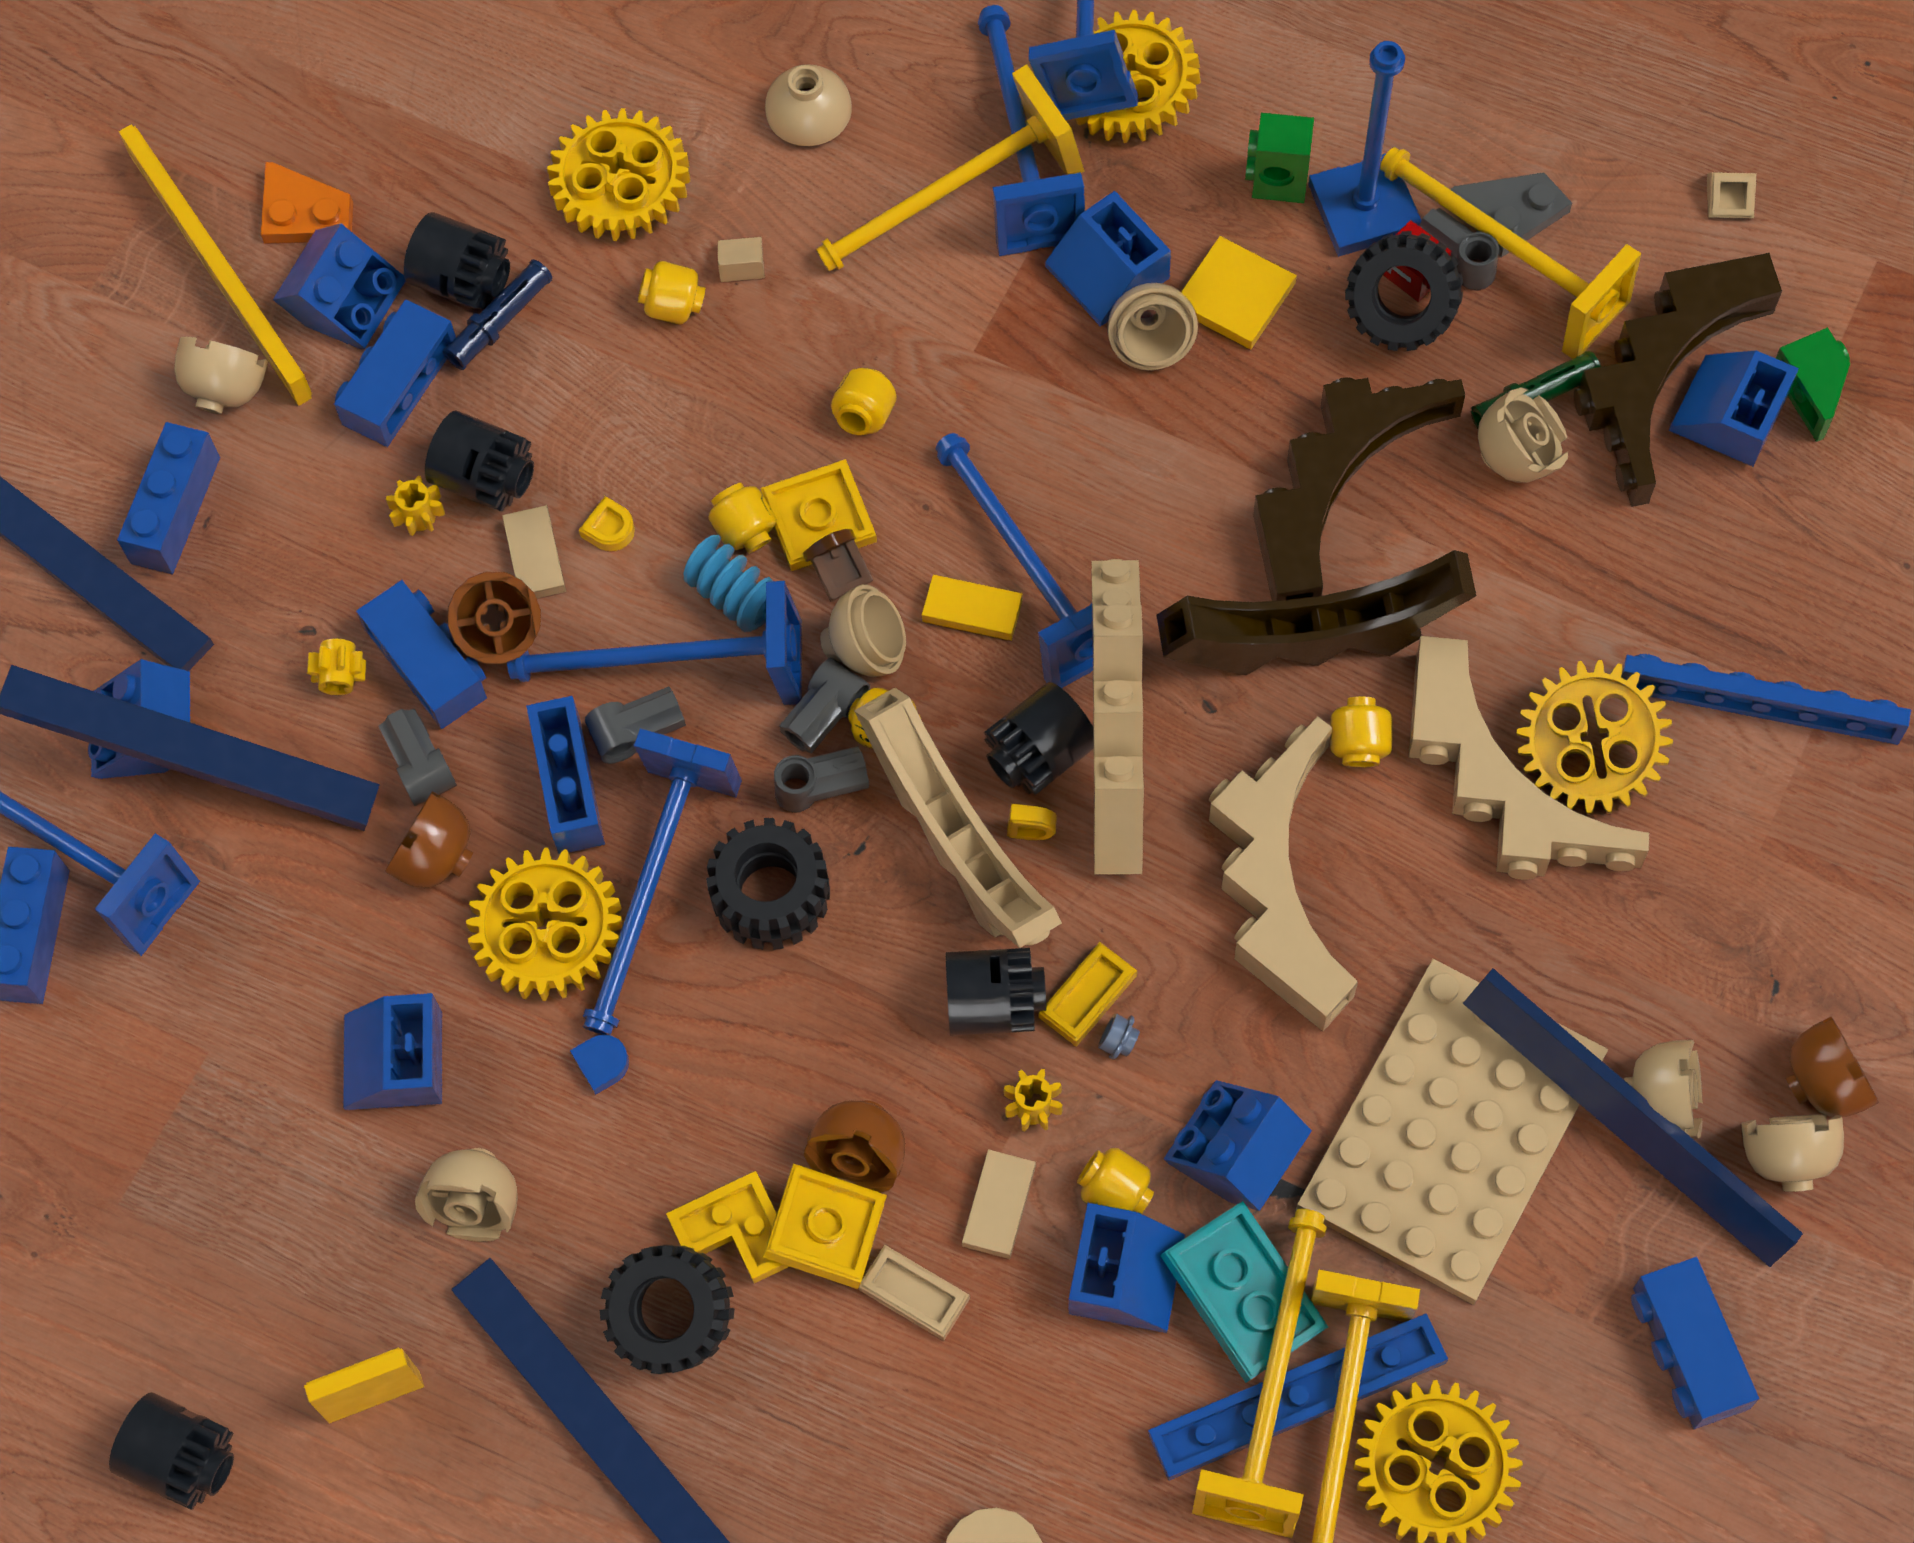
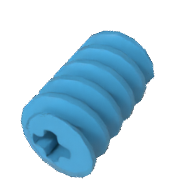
[683,535,773,632]

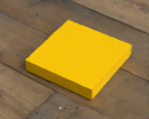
[1181,236,1297,350]
[760,459,877,571]
[763,1164,887,1289]
[304,1347,425,1424]

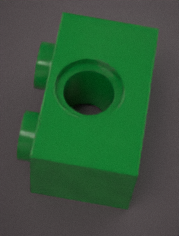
[1245,112,1314,203]

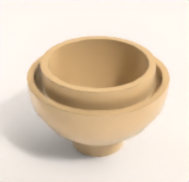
[765,64,852,146]
[1108,283,1198,370]
[820,585,906,677]

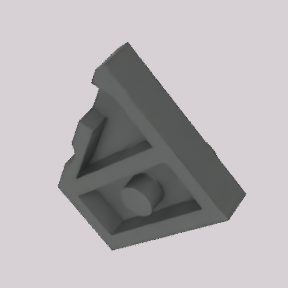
[1450,173,1572,258]

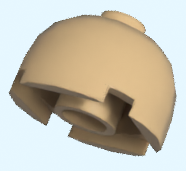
[174,337,268,414]
[1478,388,1568,483]
[1624,1040,1703,1139]
[1741,1115,1844,1191]
[415,1148,518,1242]

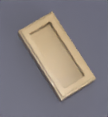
[502,505,566,598]
[962,1149,1036,1259]
[859,1245,970,1341]

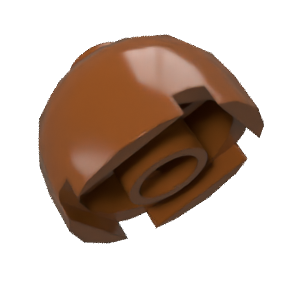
[447,571,541,664]
[385,791,474,888]
[1786,1016,1879,1117]
[804,1100,906,1193]

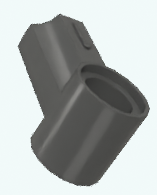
[1419,208,1499,290]
[779,658,870,754]
[585,686,686,764]
[379,709,457,806]
[774,746,869,813]

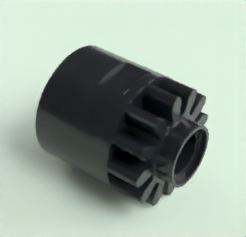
[404,212,510,309]
[425,410,534,512]
[984,682,1094,795]
[946,948,1046,1036]
[109,1392,234,1510]

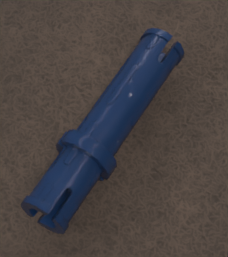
[443,259,553,370]

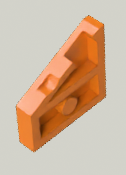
[261,162,353,244]

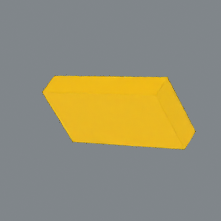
[922,574,1023,641]
[1039,942,1137,1047]

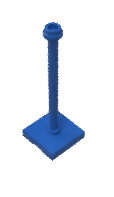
[1029,0,1138,120]
[978,5,1085,256]
[1308,41,1422,257]
[936,433,1093,688]
[507,581,802,705]
[583,728,742,1036]
[0,791,200,956]

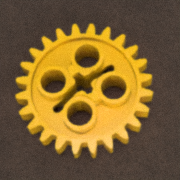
[1075,10,1201,143]
[547,108,691,241]
[1517,660,1673,815]
[466,847,624,1001]
[1353,1380,1523,1543]

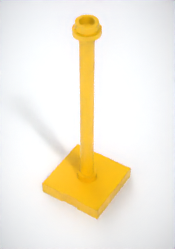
[816,64,1084,272]
[1380,147,1641,359]
[1192,1209,1327,1538]
[1311,1269,1420,1543]

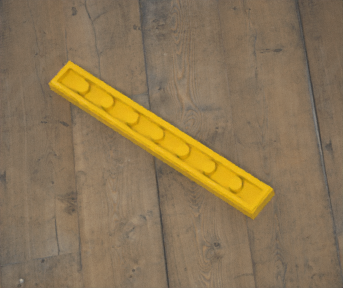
[118,124,312,406]

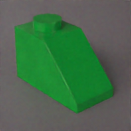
[1776,327,1851,442]

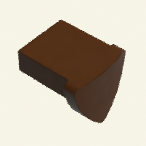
[802,529,873,602]

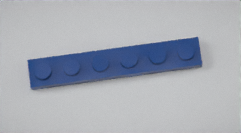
[1621,654,1911,745]
[1148,1313,1448,1481]

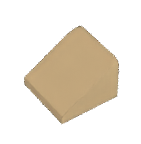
[1707,172,1757,218]
[718,237,765,282]

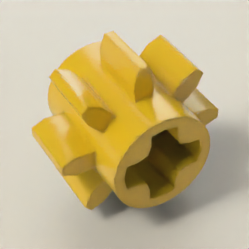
[386,476,445,536]
[307,639,366,695]
[1004,1069,1063,1132]

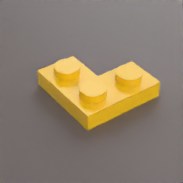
[666,1171,790,1284]

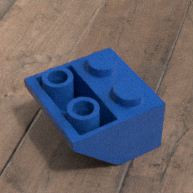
[1045,191,1171,327]
[273,224,406,349]
[1669,350,1799,467]
[88,659,190,779]
[343,993,442,1110]
[1164,1080,1312,1211]
[1068,1203,1185,1333]

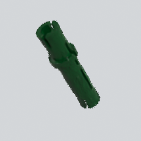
[1470,350,1601,429]

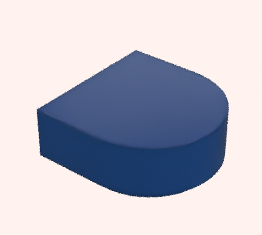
[570,1035,629,1095]

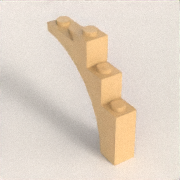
[1091,559,1144,874]
[1409,636,1649,880]
[854,688,1062,948]
[1209,716,1358,1031]

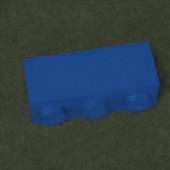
[334,299,456,447]
[117,422,220,575]
[356,580,487,730]
[526,696,605,855]
[0,847,70,1004]
[1631,1256,1760,1430]

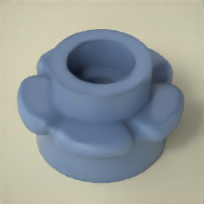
[1098,1013,1140,1060]

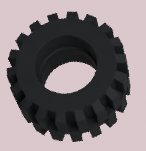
[1345,231,1463,351]
[706,818,830,950]
[599,1245,735,1374]

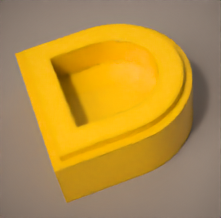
[579,496,635,551]
[1007,804,1057,840]

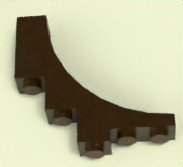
[1574,253,1782,507]
[1253,377,1465,601]
[1156,550,1477,675]

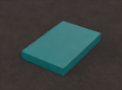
[1160,1201,1328,1383]

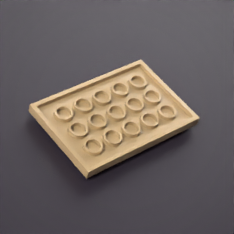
[1296,959,1608,1305]

